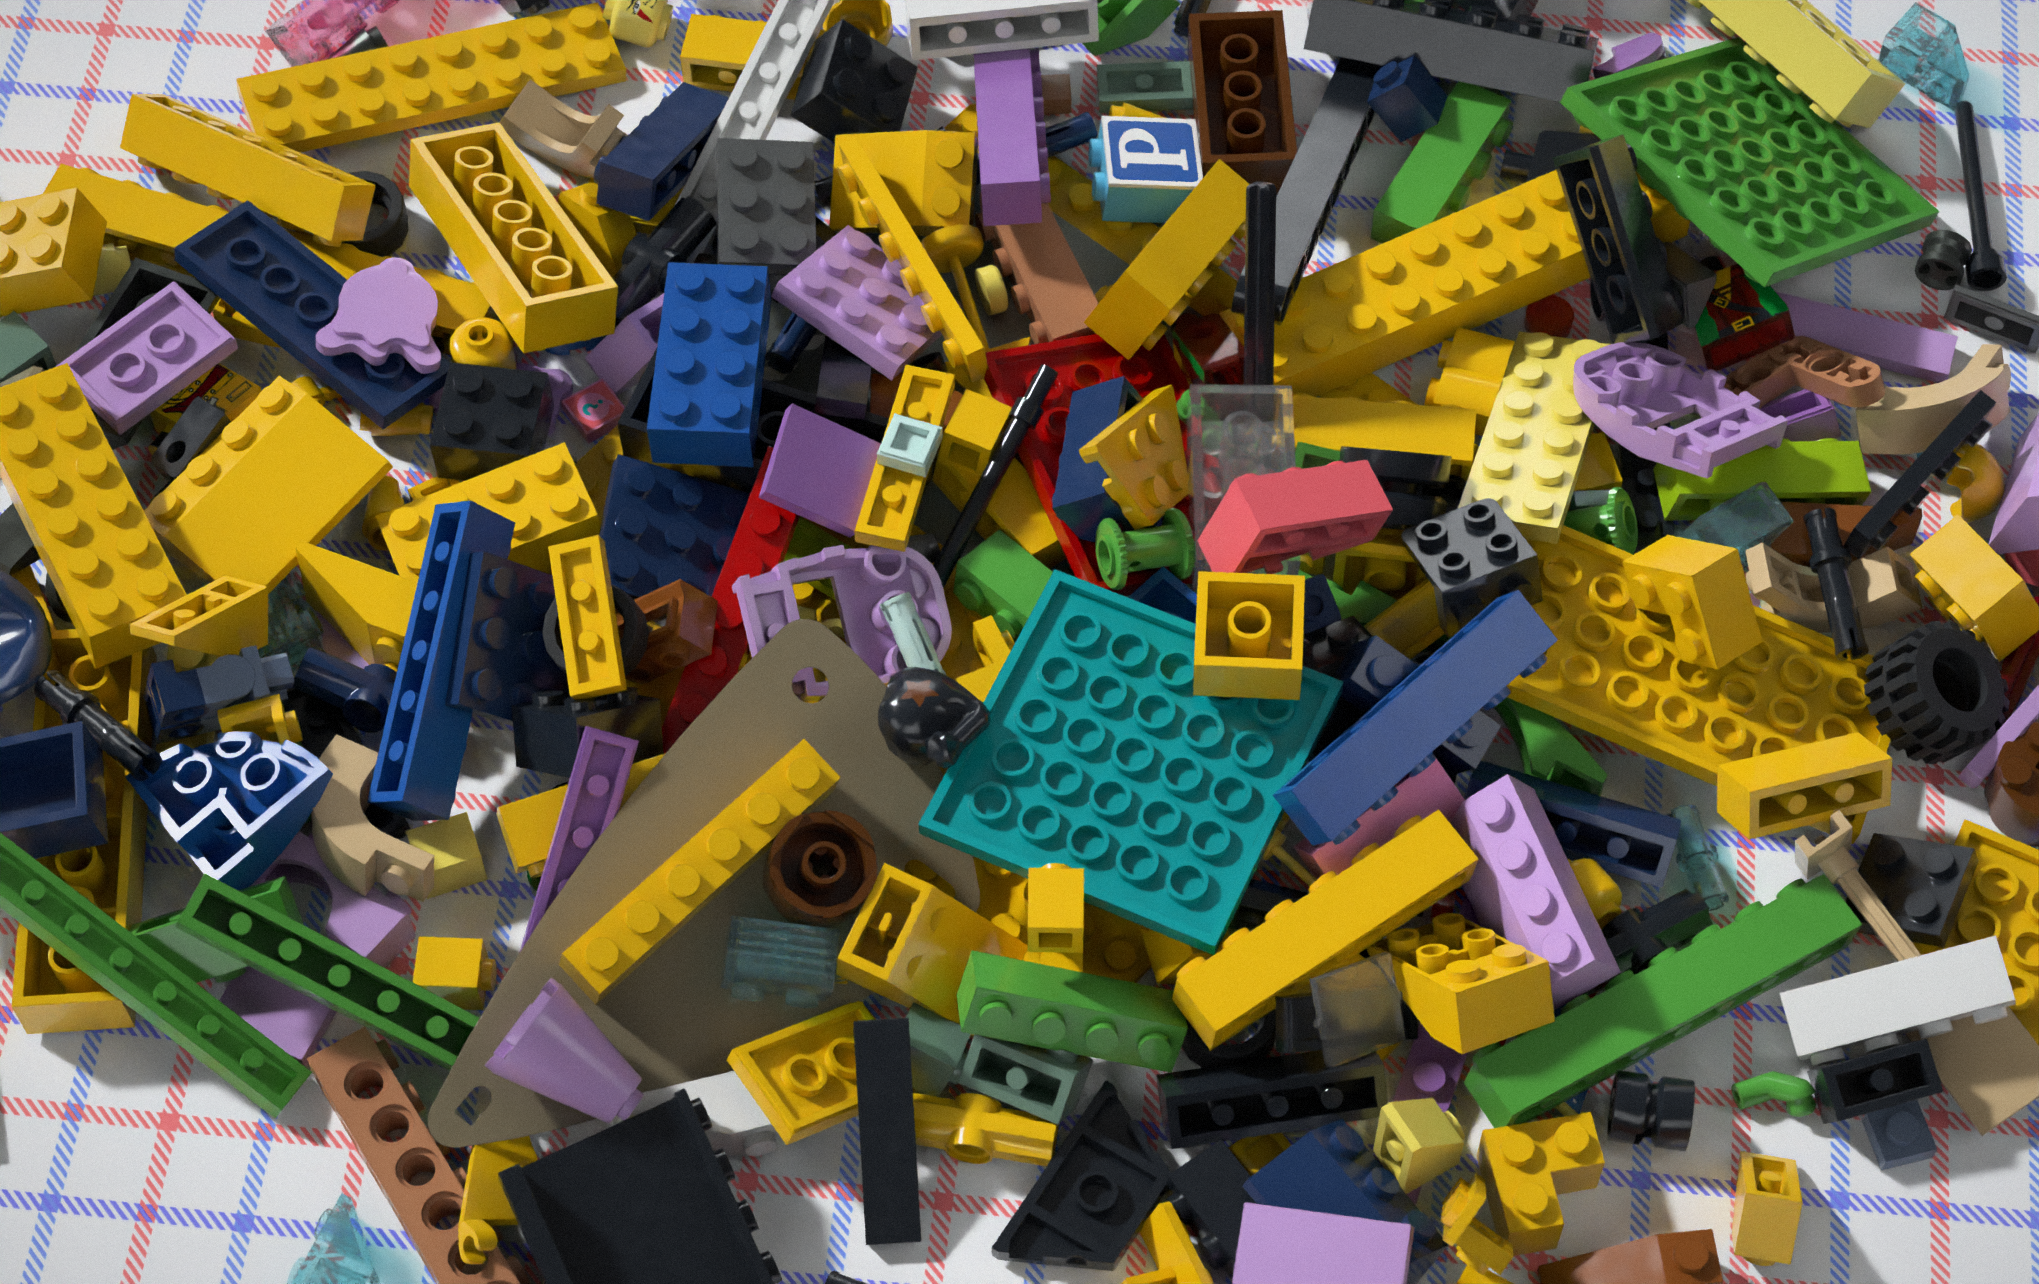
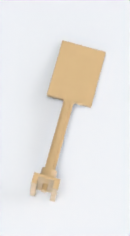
[1795,810,2039,1136]

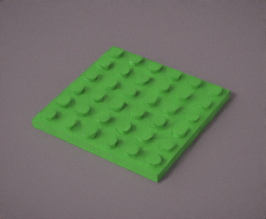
[1560,37,1940,288]

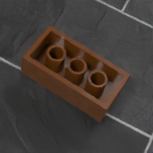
[1187,10,1297,195]

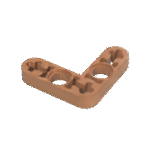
[1700,336,1886,418]

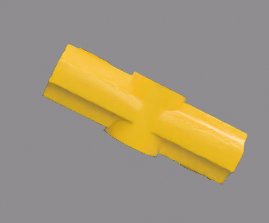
[913,1093,1059,1166]

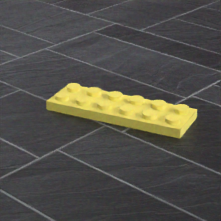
[1458,331,1610,544]

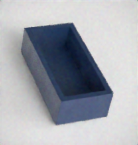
[0,721,108,859]

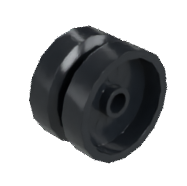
[1339,446,1452,529]

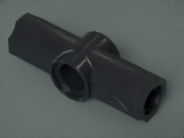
[612,196,717,327]
[1582,889,1713,995]

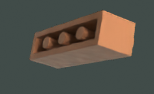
[975,192,1099,344]

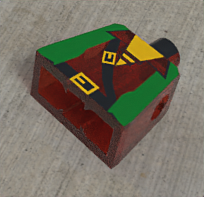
[1695,256,1796,372]
[1171,313,1244,428]

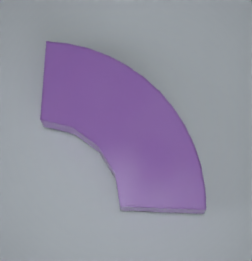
[1592,32,1666,79]

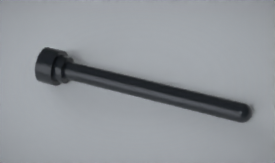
[1954,100,2007,291]

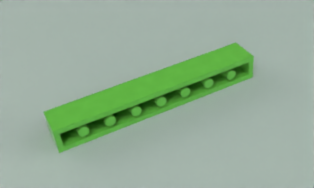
[1464,874,1862,1128]

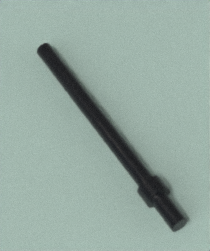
[933,364,1058,588]

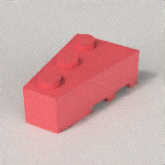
[1197,460,1393,574]

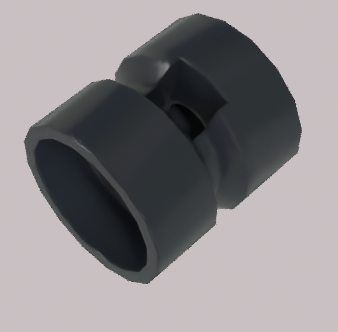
[1607,1069,1695,1151]

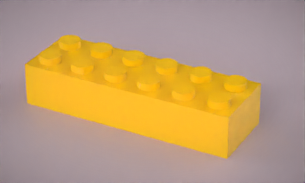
[409,122,618,354]
[0,363,187,669]

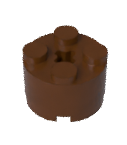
[1984,721,2039,847]
[763,810,878,931]

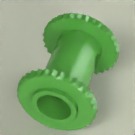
[1563,487,1638,554]
[1095,508,1195,591]

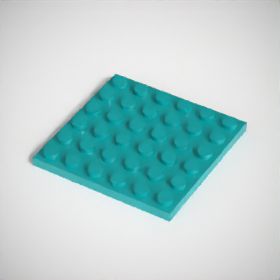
[918,569,1343,955]

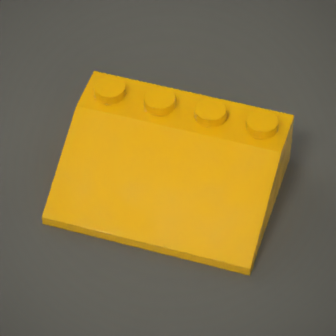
[144,376,393,594]

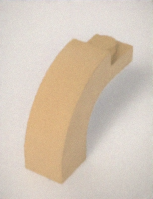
[499,79,628,178]
[1855,344,2011,455]
[1745,542,1923,633]
[311,734,434,902]

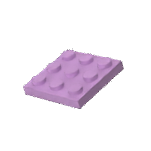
[771,225,964,381]

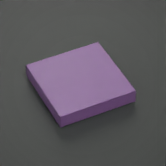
[759,404,881,538]

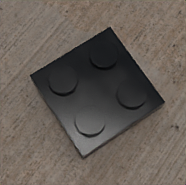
[1845,833,1979,947]

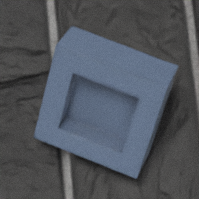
[1862,1100,1937,1171]

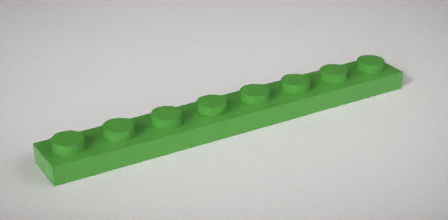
[0,833,312,1119]

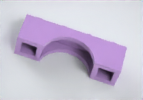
[250,831,416,968]

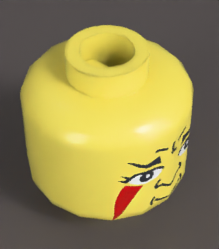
[603,0,674,48]

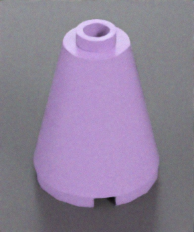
[485,978,644,1124]

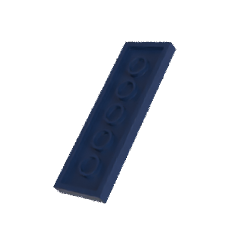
[175,200,450,430]

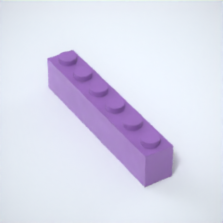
[973,48,1051,226]

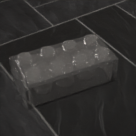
[1186,384,1300,591]

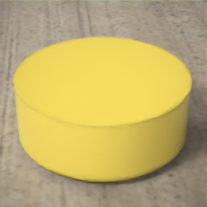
[975,265,1008,316]

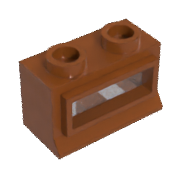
[615,579,718,685]

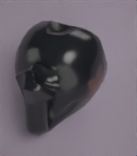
[878,667,991,768]

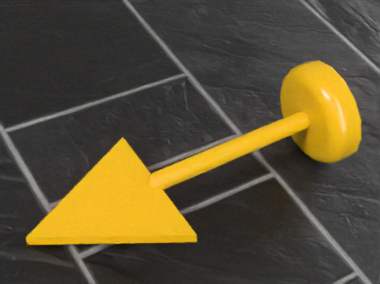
[921,224,1031,397]

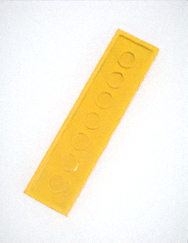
[236,2,626,153]

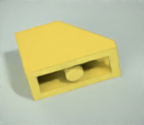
[1373,1098,1465,1194]

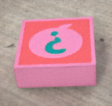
[561,378,625,444]

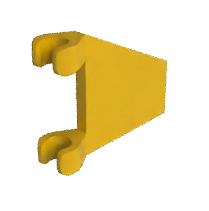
[458,1136,538,1264]

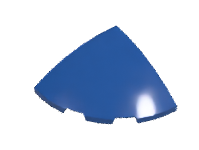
[125,731,333,890]

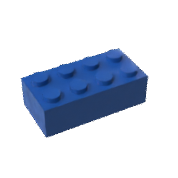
[647,262,772,467]

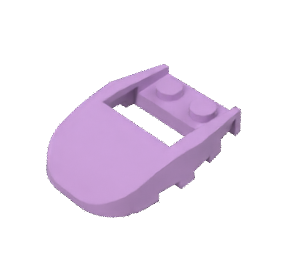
[1573,342,1788,478]
[732,545,952,701]

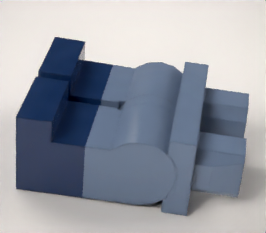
[143,645,294,745]

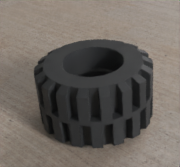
[1864,621,2009,764]

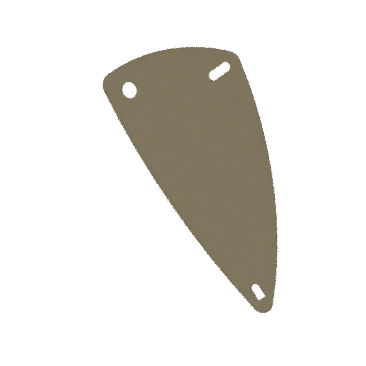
[427,619,980,1148]

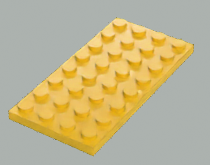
[1507,525,1891,844]

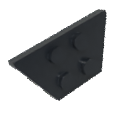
[991,1080,1171,1271]

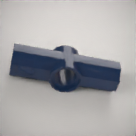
[293,646,397,733]

